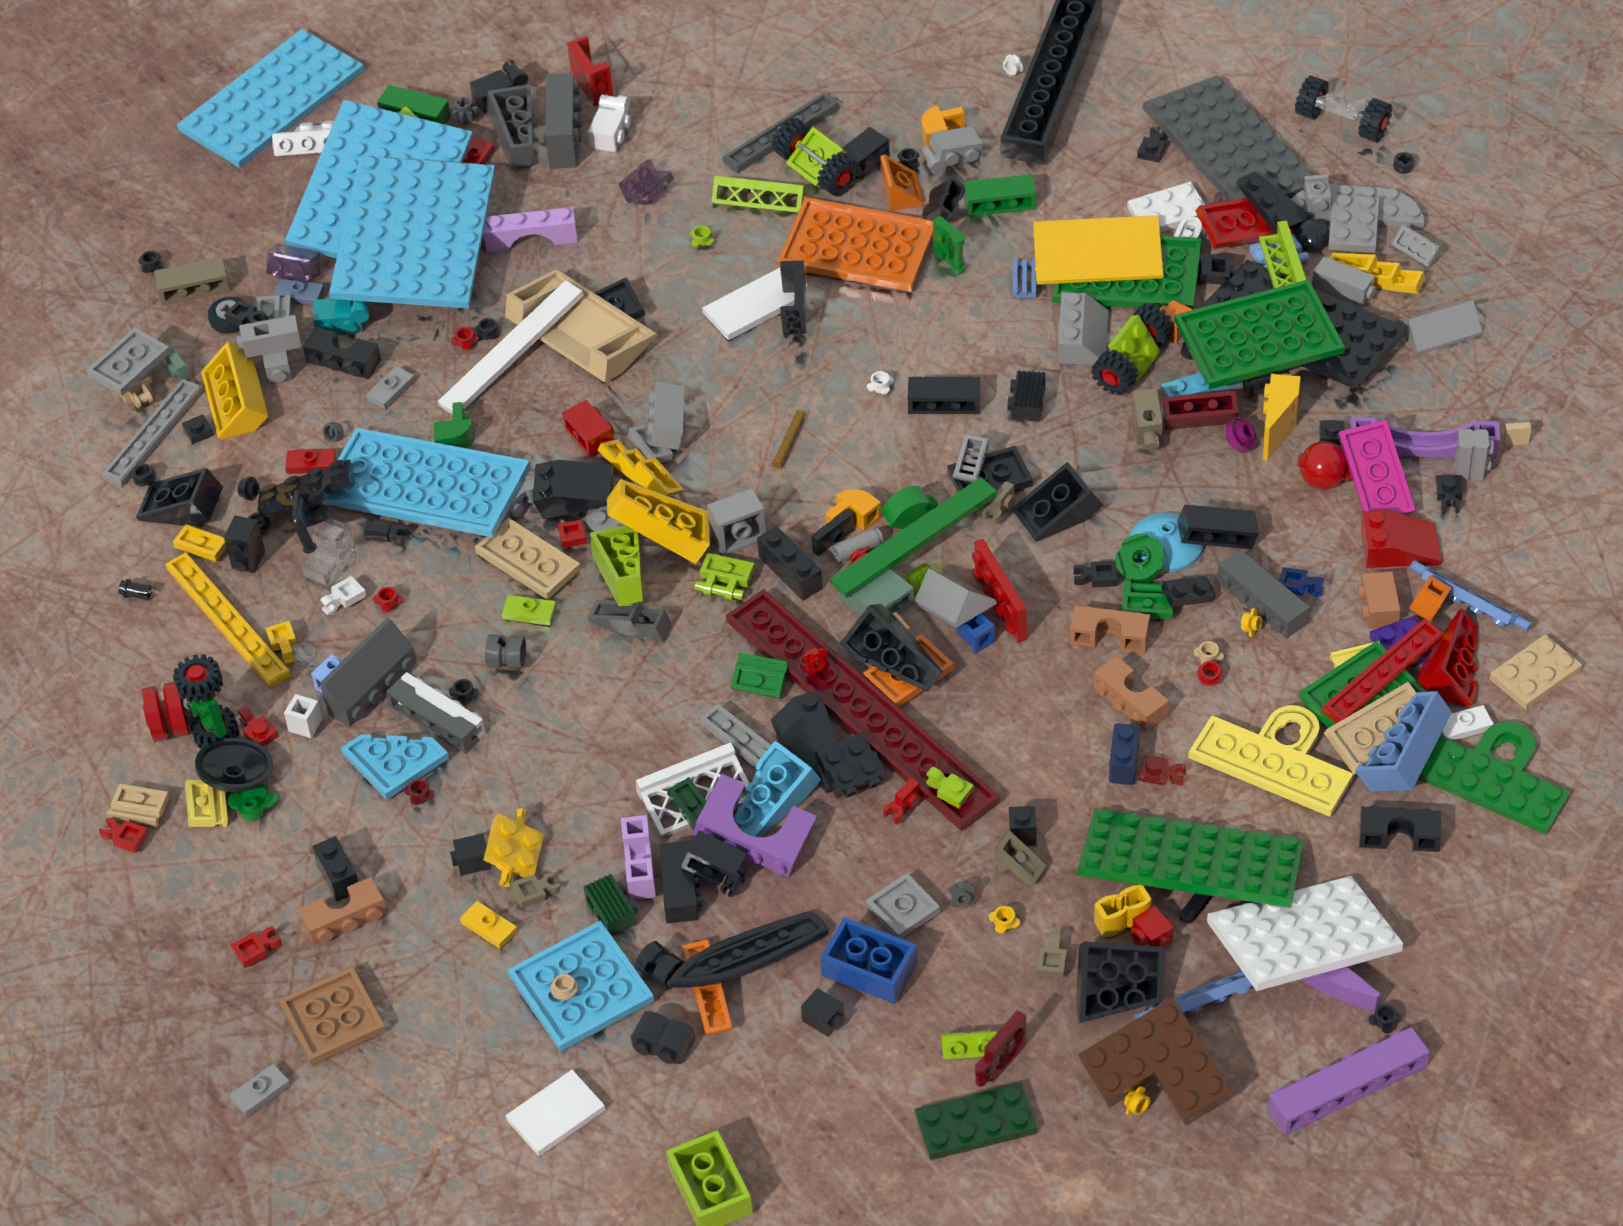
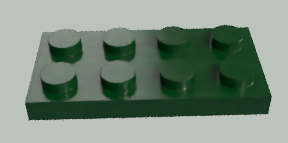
[915,1082,1037,1161]

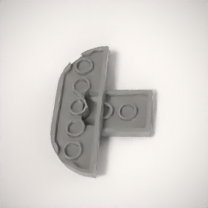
[1292,184,1424,253]

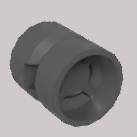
[485,634,527,669]

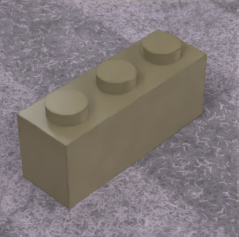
[154,257,230,306]

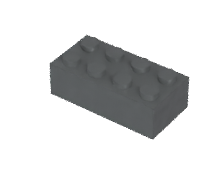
[545,73,581,169]

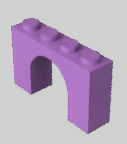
[693,774,817,878]

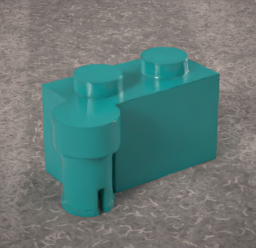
[313,299,369,334]

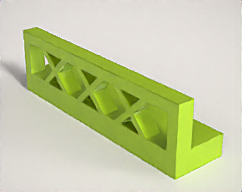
[711,176,807,213]
[1259,221,1306,288]

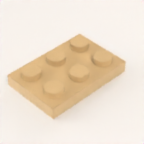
[1489,634,1582,710]

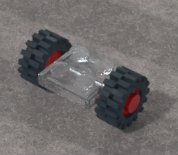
[1295,75,1393,143]

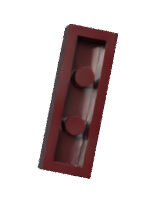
[1163,390,1238,430]

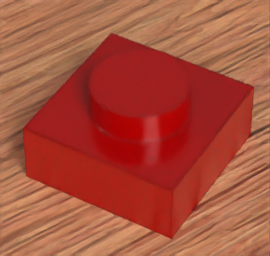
[558,519,587,548]

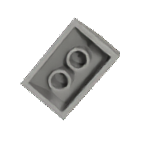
[1058,292,1109,365]

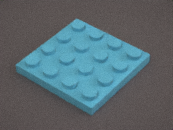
[507,921,655,1052]

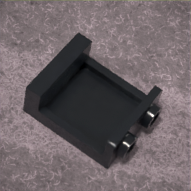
[780,260,806,335]

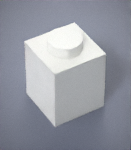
[284,694,323,738]

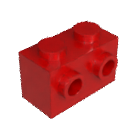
[562,400,615,457]

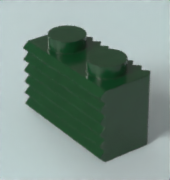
[583,874,639,936]

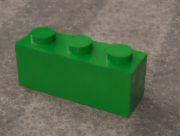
[377,85,451,125]
[964,174,1036,217]

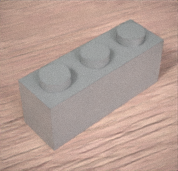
[647,382,684,450]

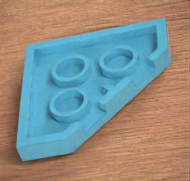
[341,734,449,800]

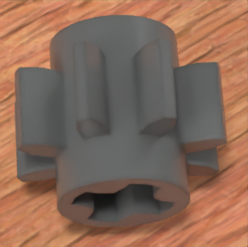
[450,97,479,124]

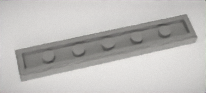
[101,378,203,487]

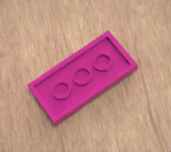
[1338,419,1416,515]

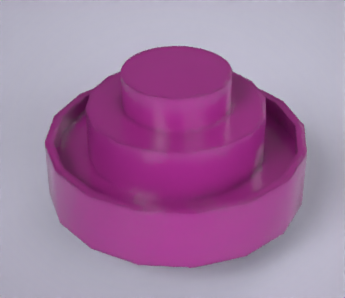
[1225,417,1257,453]

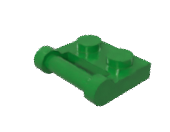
[933,216,966,275]
[1122,580,1173,620]

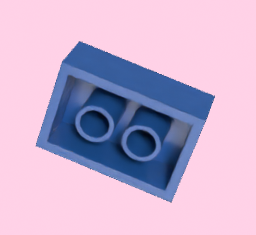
[820,917,918,1004]

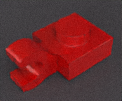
[237,705,279,747]
[883,778,920,825]

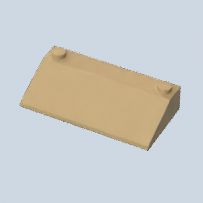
[505,269,657,382]

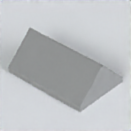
[1396,300,1482,355]
[915,568,997,628]

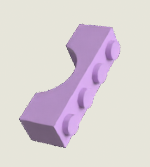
[483,207,578,253]

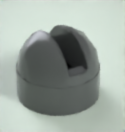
[322,422,344,442]

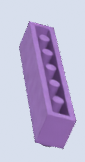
[1268,1027,1430,1136]

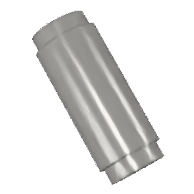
[832,527,884,562]

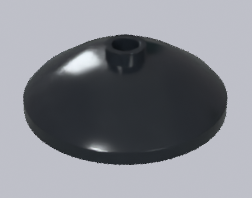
[195,738,273,793]

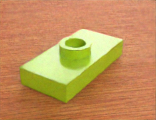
[502,595,557,626]

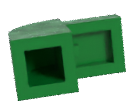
[434,402,475,449]
[881,486,938,530]

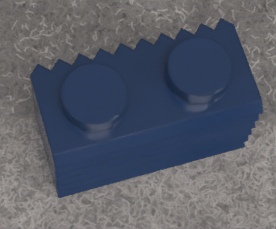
[1109,723,1140,785]

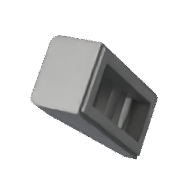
[953,434,989,482]

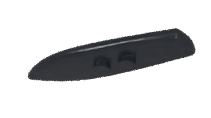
[667,911,829,988]

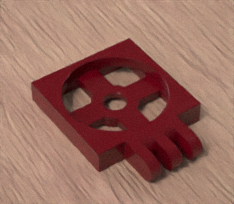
[975,1010,1027,1087]

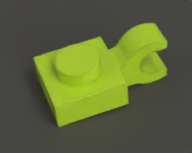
[926,767,974,809]

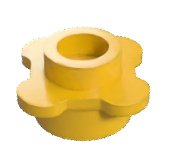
[1241,608,1262,638]
[989,906,1020,934]
[1124,1086,1150,1116]

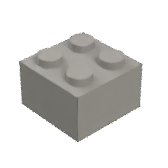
[707,488,766,556]

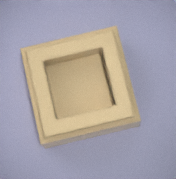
[1503,422,1531,446]

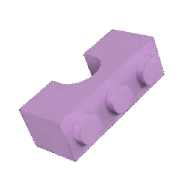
[621,815,656,900]

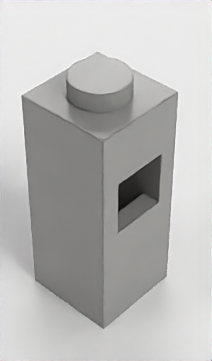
[1312,257,1376,307]
[236,315,302,358]
[263,350,292,384]

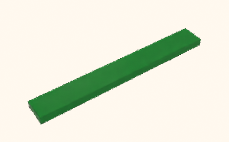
[830,477,997,599]

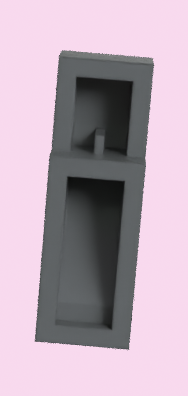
[587,600,671,642]

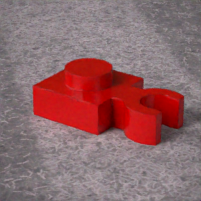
[98,818,149,853]
[231,926,282,969]

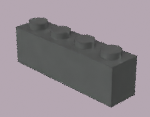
[1217,549,1310,639]

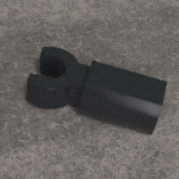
[364,522,409,545]

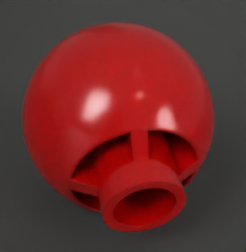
[1297,441,1351,490]

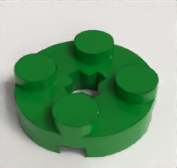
[1115,533,1166,583]

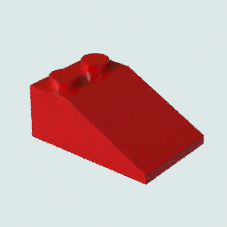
[1361,510,1442,568]

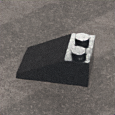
[533,460,614,519]
[1011,461,1104,542]
[136,468,223,526]

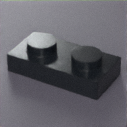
[1161,576,1216,607]

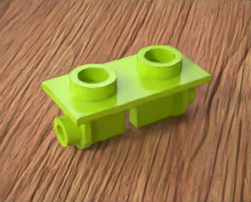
[941,1029,997,1060]

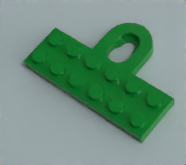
[1418,722,1570,835]

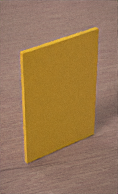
[1033,215,1163,284]

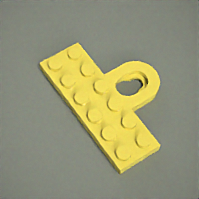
[1188,705,1353,817]

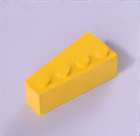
[607,479,710,564]

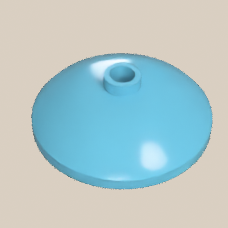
[1129,512,1203,572]

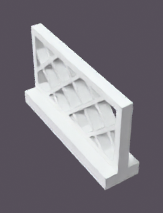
[636,742,749,839]

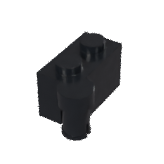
[470,60,529,114]
[681,830,749,897]

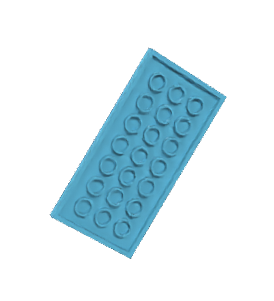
[177,29,365,168]
[320,428,531,538]

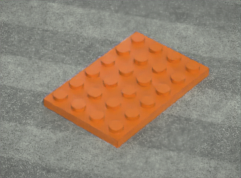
[778,197,933,292]

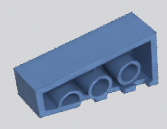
[1355,691,1452,792]

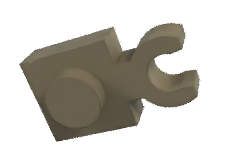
[510,873,561,908]

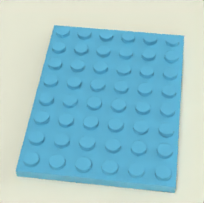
[285,100,472,258]
[329,156,495,309]

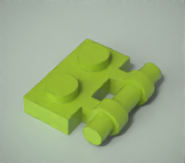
[695,553,755,601]

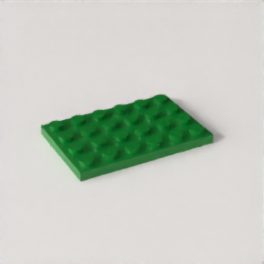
[1052,236,1202,310]
[1174,279,1345,389]

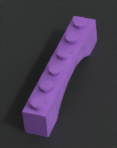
[1350,417,1500,459]

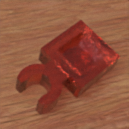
[1138,755,1186,786]

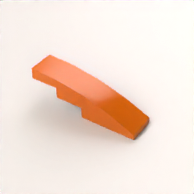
[682,939,733,1036]

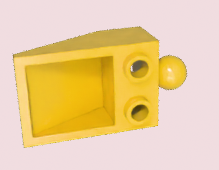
[1263,373,1300,461]

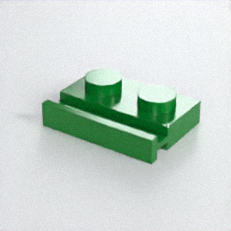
[730,652,789,699]

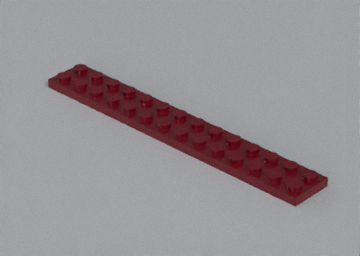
[726,589,1000,831]

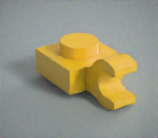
[265,621,297,665]

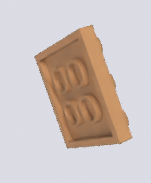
[279,966,386,1065]

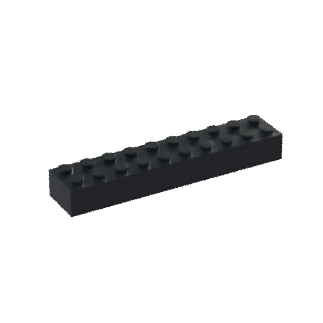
[1001,0,1102,165]

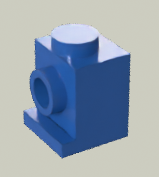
[956,613,995,654]

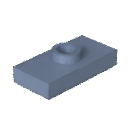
[273,279,325,305]

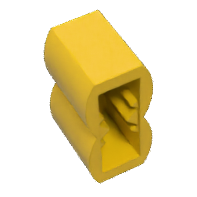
[1094,885,1151,937]

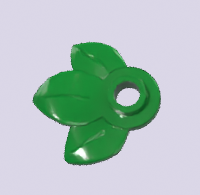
[228,784,279,822]

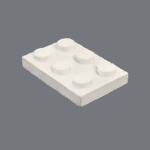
[1127,182,1205,233]

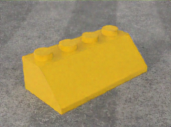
[201,341,268,439]

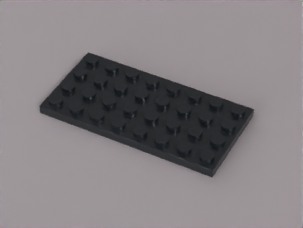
[1199,260,1407,389]

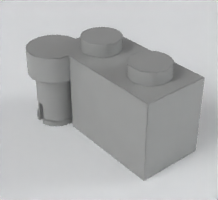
[921,126,983,175]

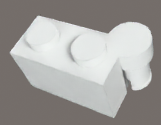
[588,94,631,152]

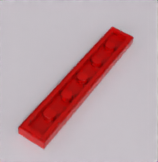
[1322,618,1444,724]

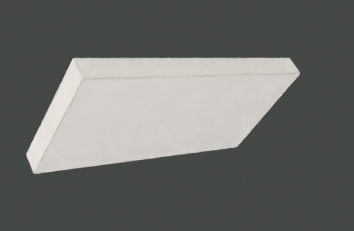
[702,268,794,340]

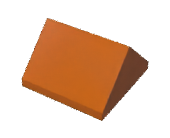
[881,154,925,211]

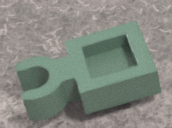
[164,344,190,382]

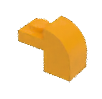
[922,106,965,150]
[825,489,882,531]

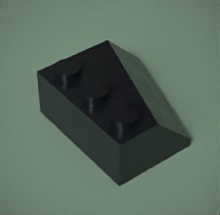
[1076,941,1165,1023]

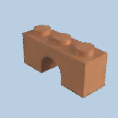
[1070,605,1150,654]
[1094,656,1169,732]
[298,877,387,946]

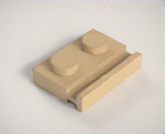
[107,784,170,827]

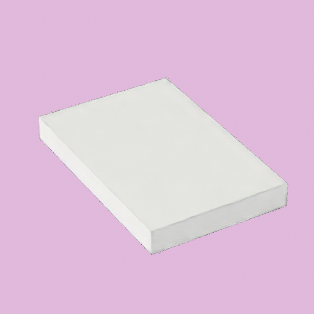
[505,1070,605,1157]

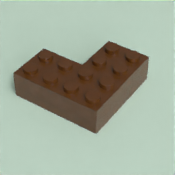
[1078,997,1233,1126]

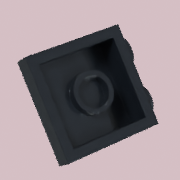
[815,732,886,798]

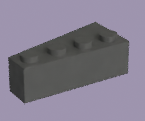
[487,84,533,169]

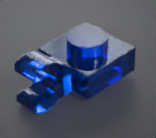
[1279,567,1324,597]

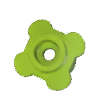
[690,225,714,247]

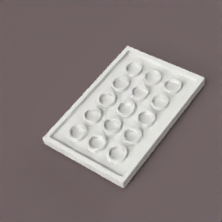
[1207,876,1403,991]

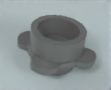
[949,881,976,907]

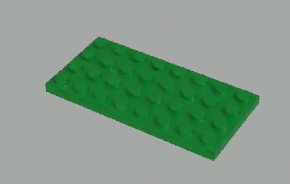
[1077,809,1304,908]

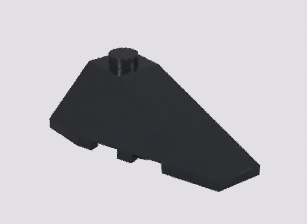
[771,690,837,793]

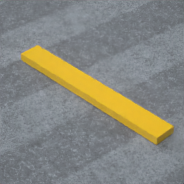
[165,552,291,689]

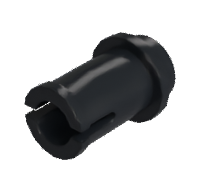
[118,579,152,601]

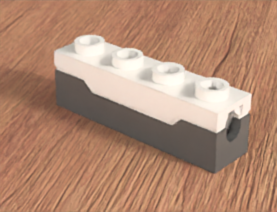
[386,672,486,754]

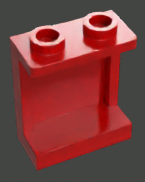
[567,36,614,107]

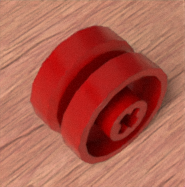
[142,681,190,743]

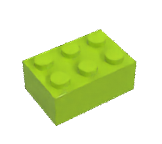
[666,1130,753,1226]

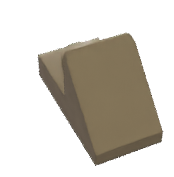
[994,830,1047,887]

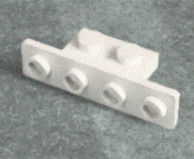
[272,121,334,156]

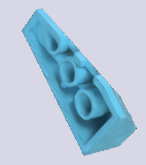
[734,741,821,837]

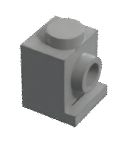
[1304,174,1331,212]

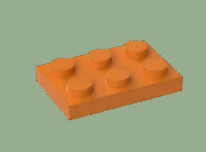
[863,634,954,707]

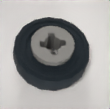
[208,296,246,334]

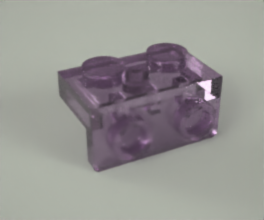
[619,159,674,205]

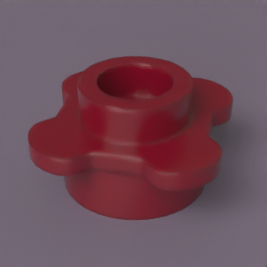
[405,779,435,805]

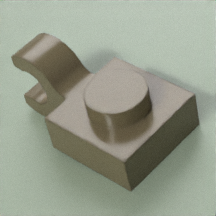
[983,481,1016,525]
[1037,931,1067,978]

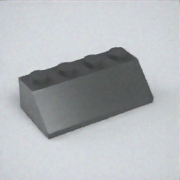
[320,617,416,727]

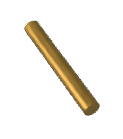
[772,410,805,468]

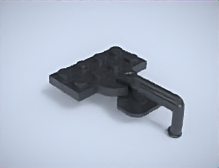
[257,459,353,554]

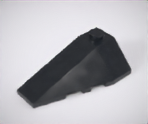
[840,604,943,691]

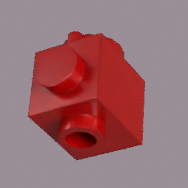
[1130,906,1174,950]

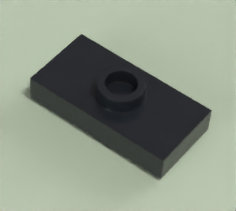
[811,509,854,556]

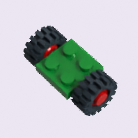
[173,654,239,749]

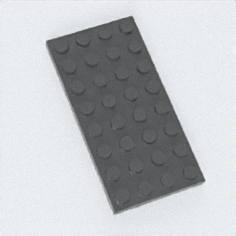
[1143,75,1314,201]

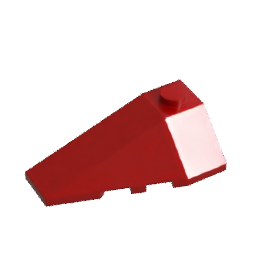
[1417,609,1478,707]

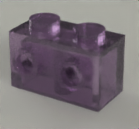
[266,244,321,282]

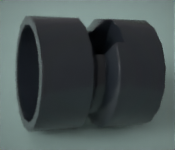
[635,941,685,990]

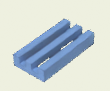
[1013,259,1036,298]

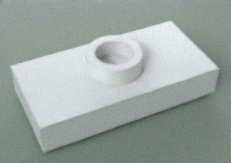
[1441,705,1494,741]

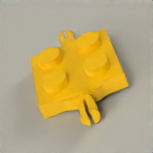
[483,808,544,887]

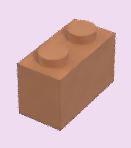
[1357,571,1400,629]

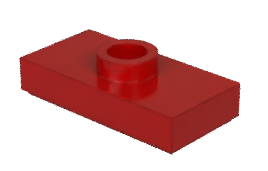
[462,137,495,164]
[285,449,336,474]

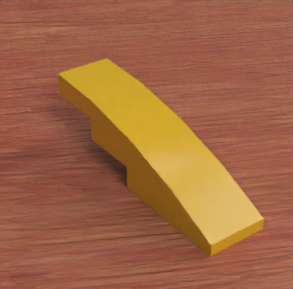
[1329,253,1425,294]
[598,439,684,496]

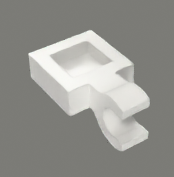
[320,576,366,616]

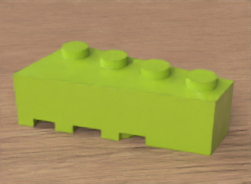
[590,525,643,606]

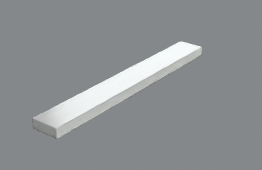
[438,280,584,415]

